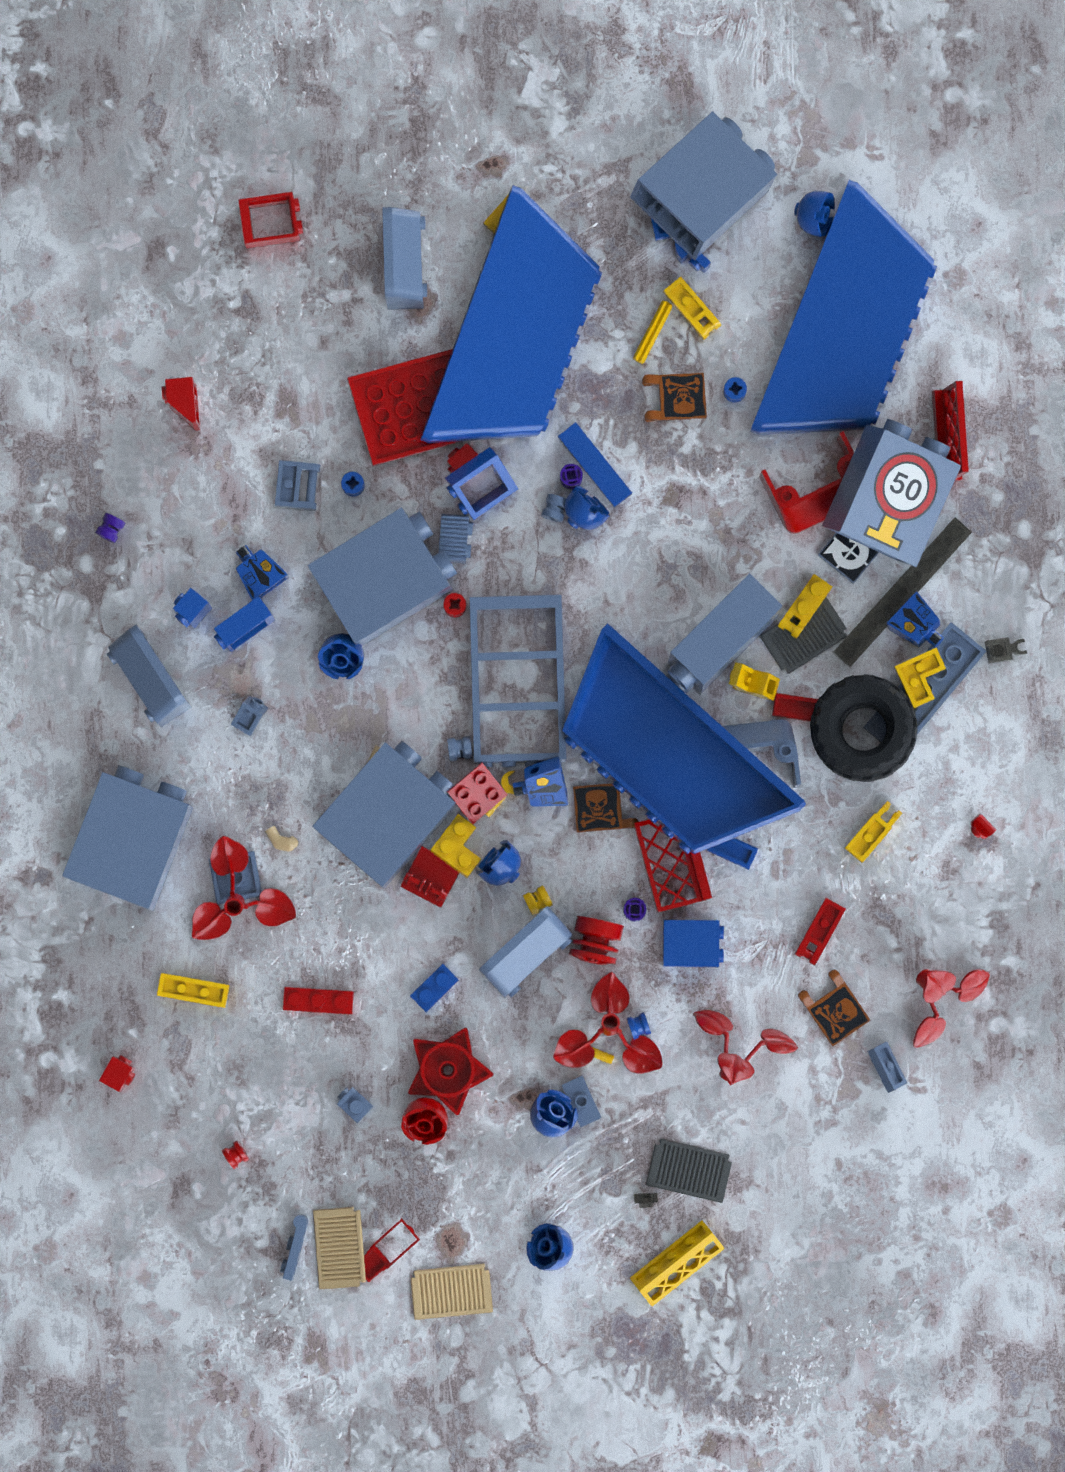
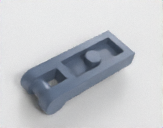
[280,1215,308,1281]

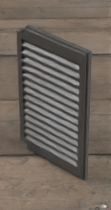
[759,597,847,674]
[646,1139,732,1203]

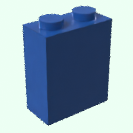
[663,920,724,968]

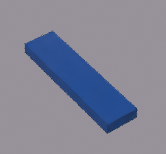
[558,422,632,508]

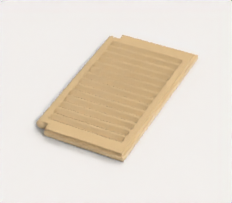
[313,1207,366,1289]
[410,1264,493,1320]

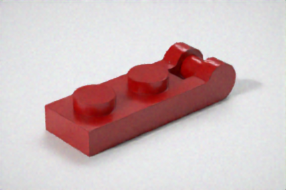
[794,898,846,966]

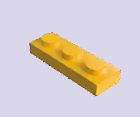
[157,973,230,1008]

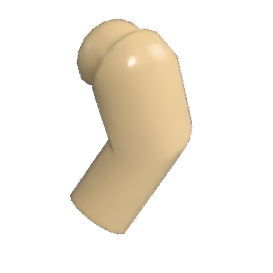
[265,826,298,852]

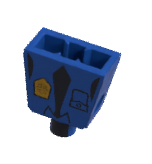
[236,545,289,600]
[887,592,944,648]
[513,756,568,807]

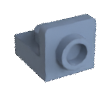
[231,696,269,736]
[337,1087,374,1123]

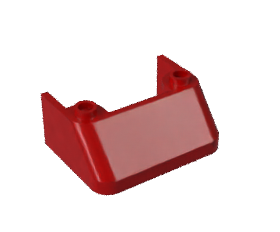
[759,431,854,534]

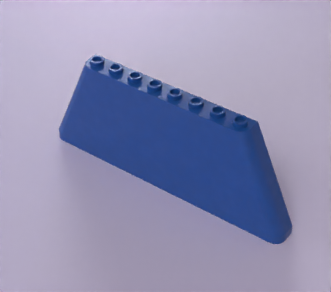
[750,179,937,435]
[420,185,602,443]
[562,623,806,854]

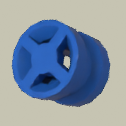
[723,377,747,403]
[341,472,365,497]
[626,1012,651,1040]

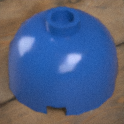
[794,191,835,237]
[564,486,610,530]
[318,633,364,679]
[476,840,521,886]
[530,1090,578,1138]
[526,1223,574,1271]

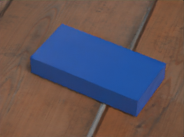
[707,838,758,870]

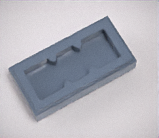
[561,1076,602,1127]

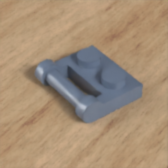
[275,460,321,511]

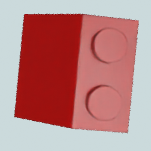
[162,377,200,431]

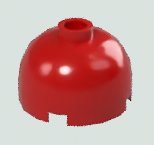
[401,1097,448,1145]

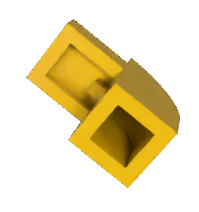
[728,662,780,701]

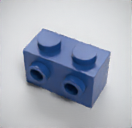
[173,588,212,629]

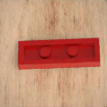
[283,987,354,1015]

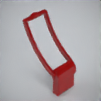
[364,1218,420,1282]

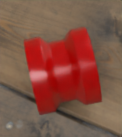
[443,593,467,618]
[221,1140,249,1169]

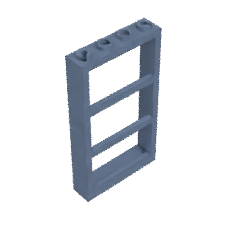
[470,595,566,768]

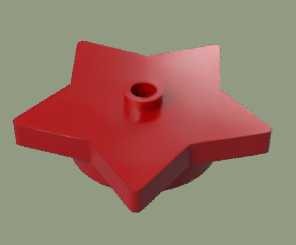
[408,1028,494,1115]

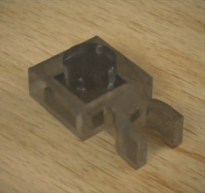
[985,637,1027,664]
[634,1192,658,1208]

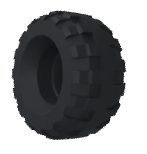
[810,674,918,782]

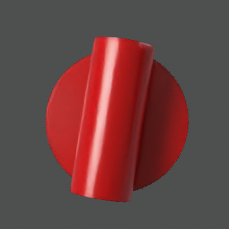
[970,813,997,839]

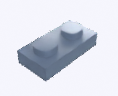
[867,1042,907,1093]

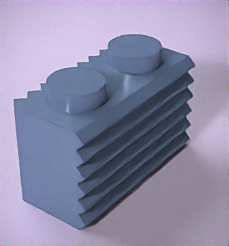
[439,514,473,564]

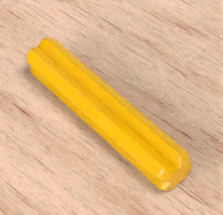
[633,301,672,364]

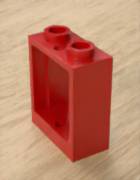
[238,192,303,249]

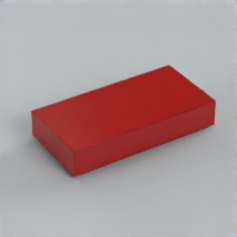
[772,693,818,722]

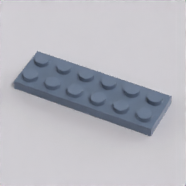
[863,622,986,742]

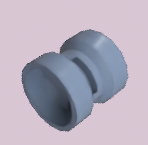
[541,494,566,523]
[447,736,473,761]

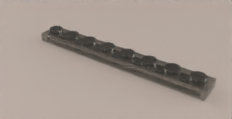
[833,517,972,668]

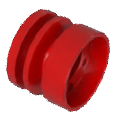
[569,916,624,965]

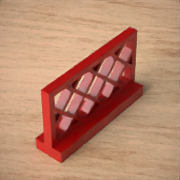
[932,381,969,481]
[633,819,712,913]

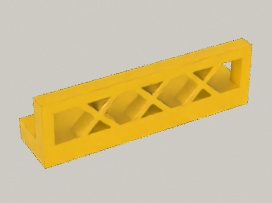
[630,1220,725,1306]

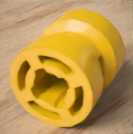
[522,885,553,916]

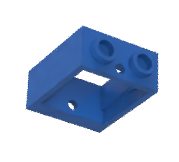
[445,447,518,520]
[214,596,275,652]

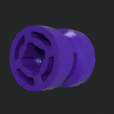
[560,464,583,490]
[95,513,126,543]
[623,898,647,922]

